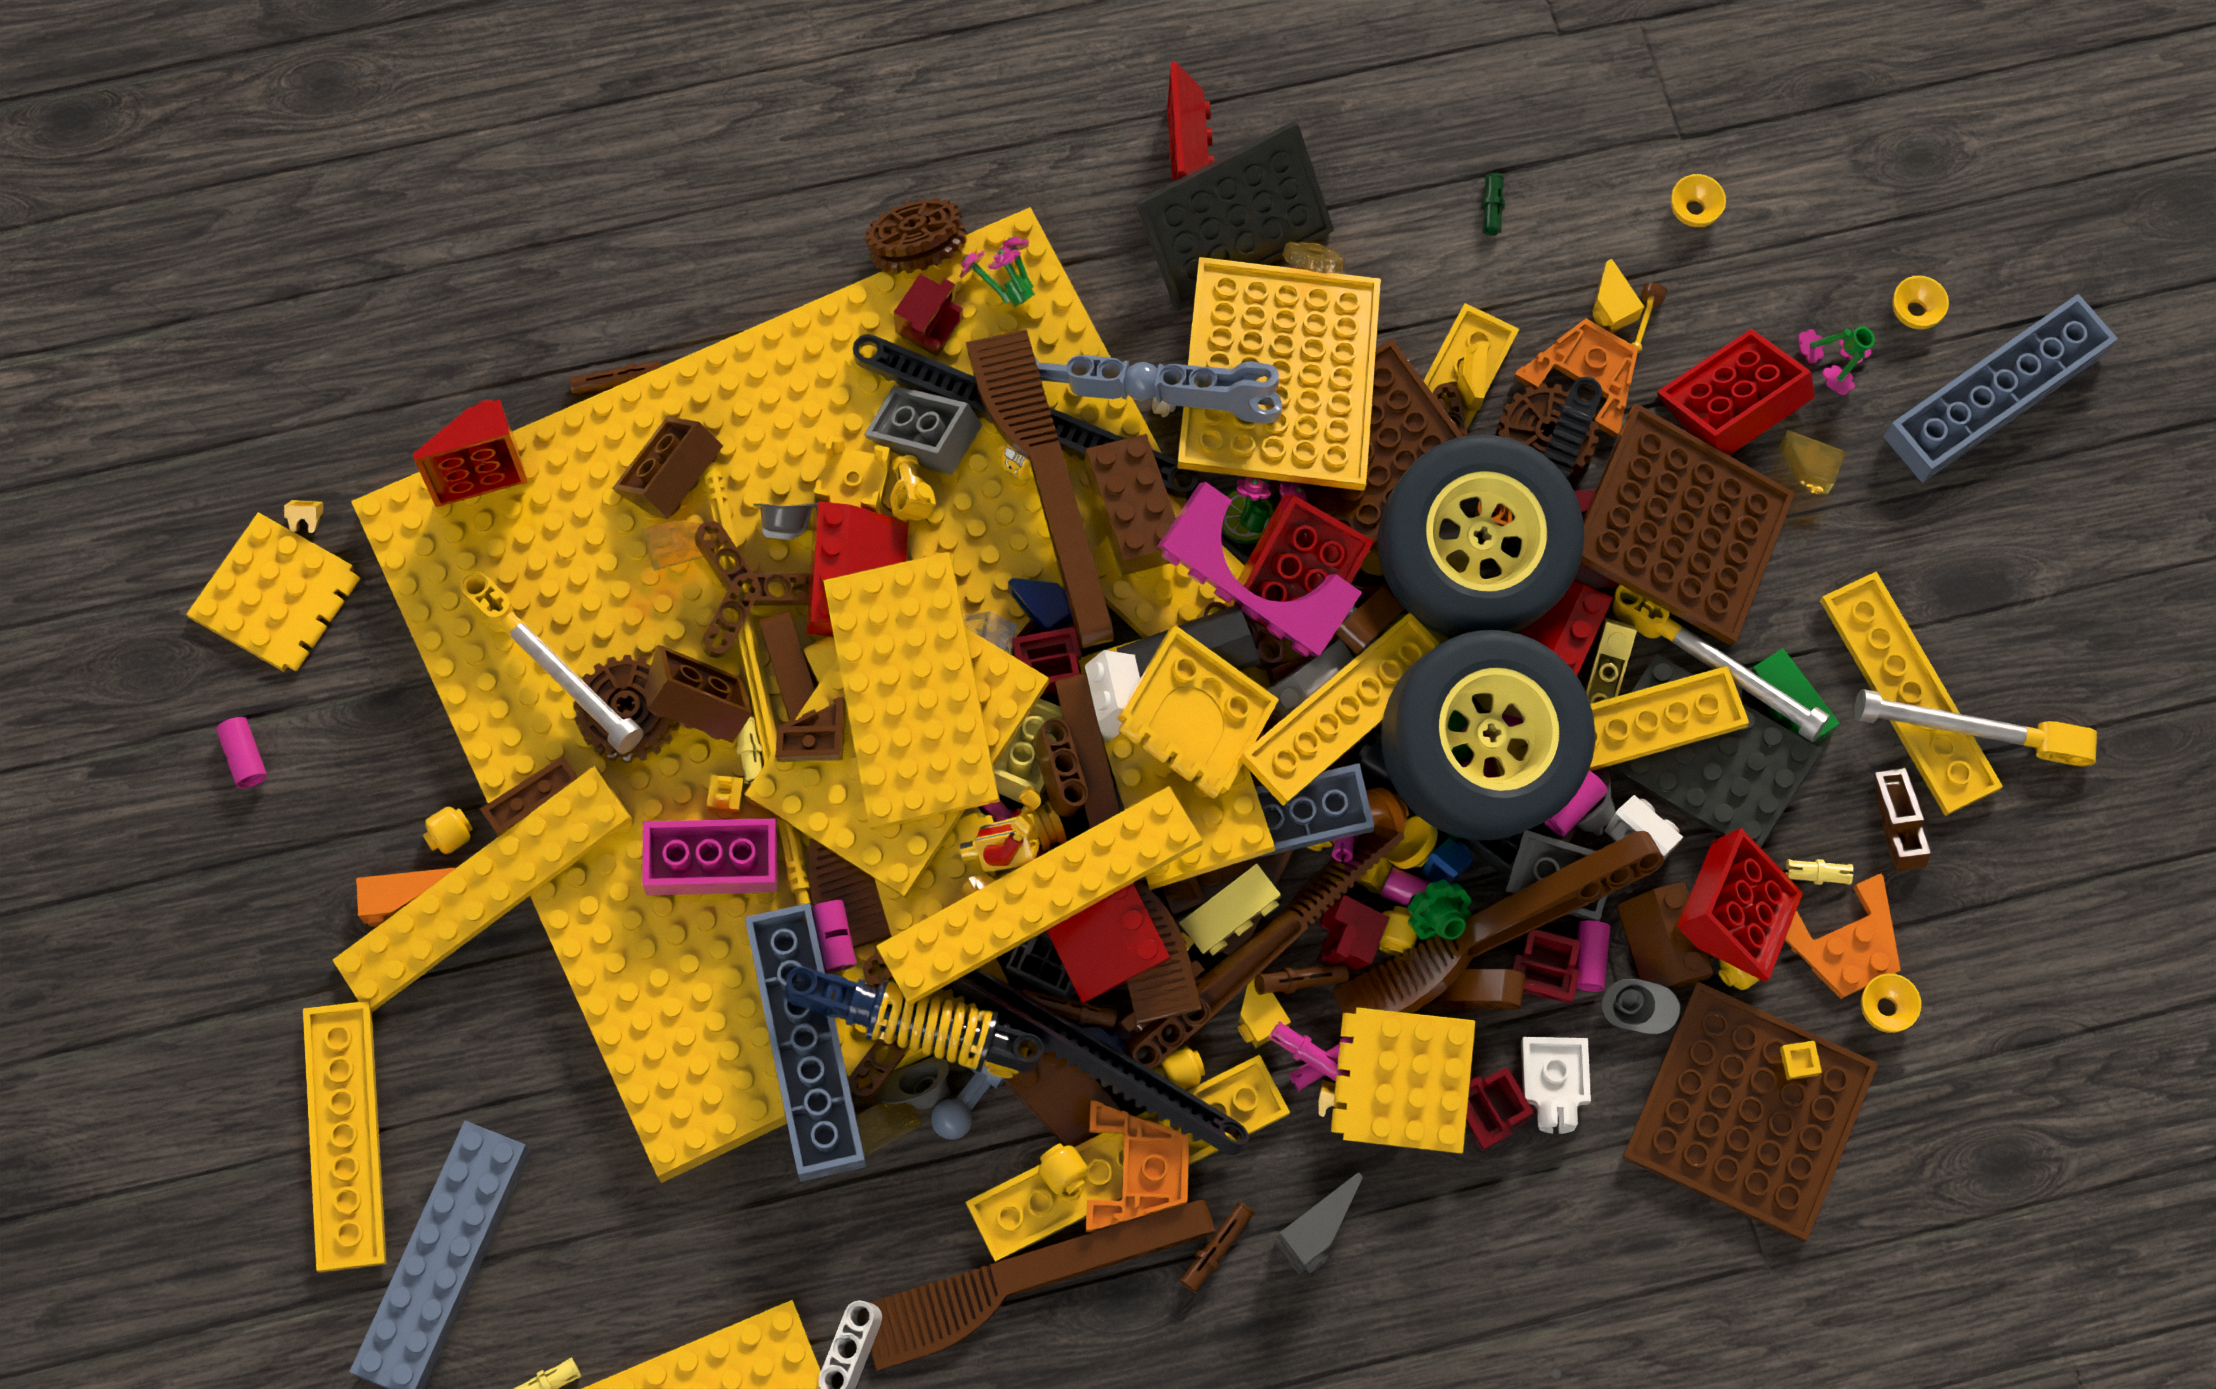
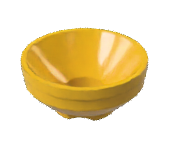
[1670,174,1726,227]
[1892,276,1949,330]
[1385,815,1438,869]
[1861,974,1921,1033]

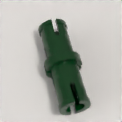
[1481,173,1505,236]

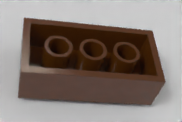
[1084,434,1176,576]

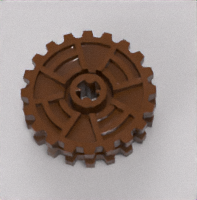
[864,198,967,274]
[1496,383,1599,482]
[573,655,680,763]

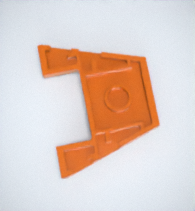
[1513,318,1638,438]
[1785,873,1901,999]
[1086,1100,1189,1232]

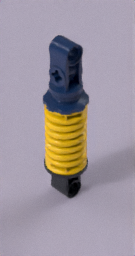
[785,966,1043,1073]

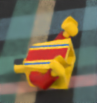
[960,786,1041,872]

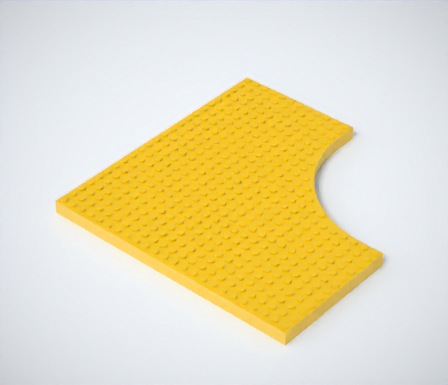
[351,207,1187,1183]

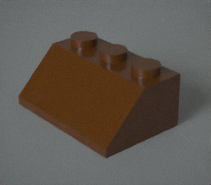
[612,416,723,519]
[644,644,752,743]
[1616,882,1713,991]

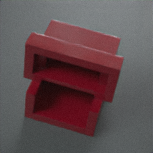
[894,273,963,356]
[1012,626,1081,700]
[1316,895,1390,971]
[1512,929,1581,1004]
[1466,1067,1534,1151]

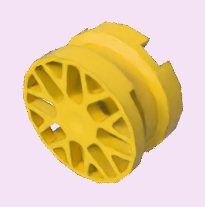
[1030,800,1067,852]

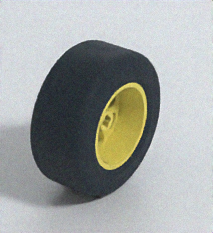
[1378,435,1584,638]
[1381,630,1595,840]

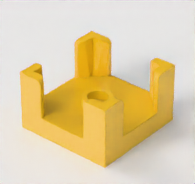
[814,435,891,513]

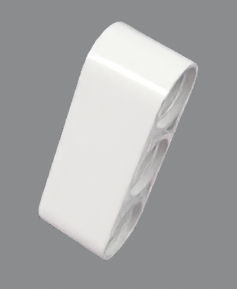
[818,1300,882,1389]

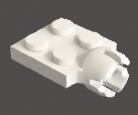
[1521,1037,1591,1134]

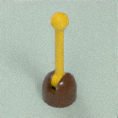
[1631,282,1667,354]

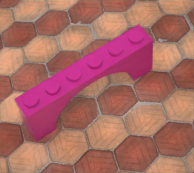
[1157,482,1362,658]

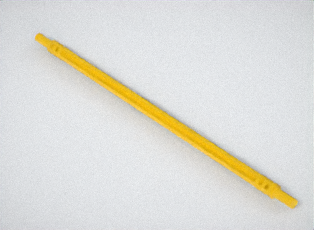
[703,461,811,922]

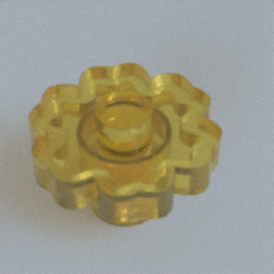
[1283,242,1345,274]

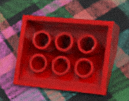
[1167,62,1214,182]
[1657,329,1815,455]
[413,399,528,507]
[1225,494,1374,641]
[806,501,909,637]
[1517,582,1613,676]
[1677,828,1803,982]
[1047,882,1172,1003]

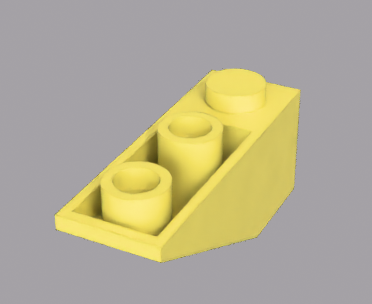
[1585,618,1637,704]

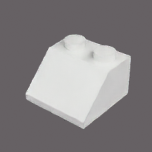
[1085,650,1140,742]
[1604,795,1683,860]

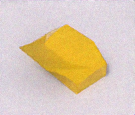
[1457,341,1488,410]

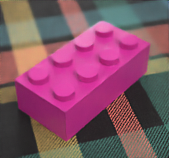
[642,818,778,895]

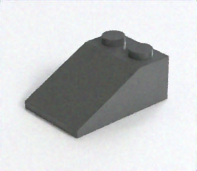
[864,385,982,475]
[1265,638,1354,719]
[1506,830,1607,921]
[1275,1172,1363,1275]

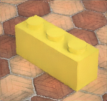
[1179,864,1281,956]

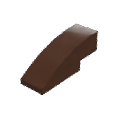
[1874,768,1931,871]

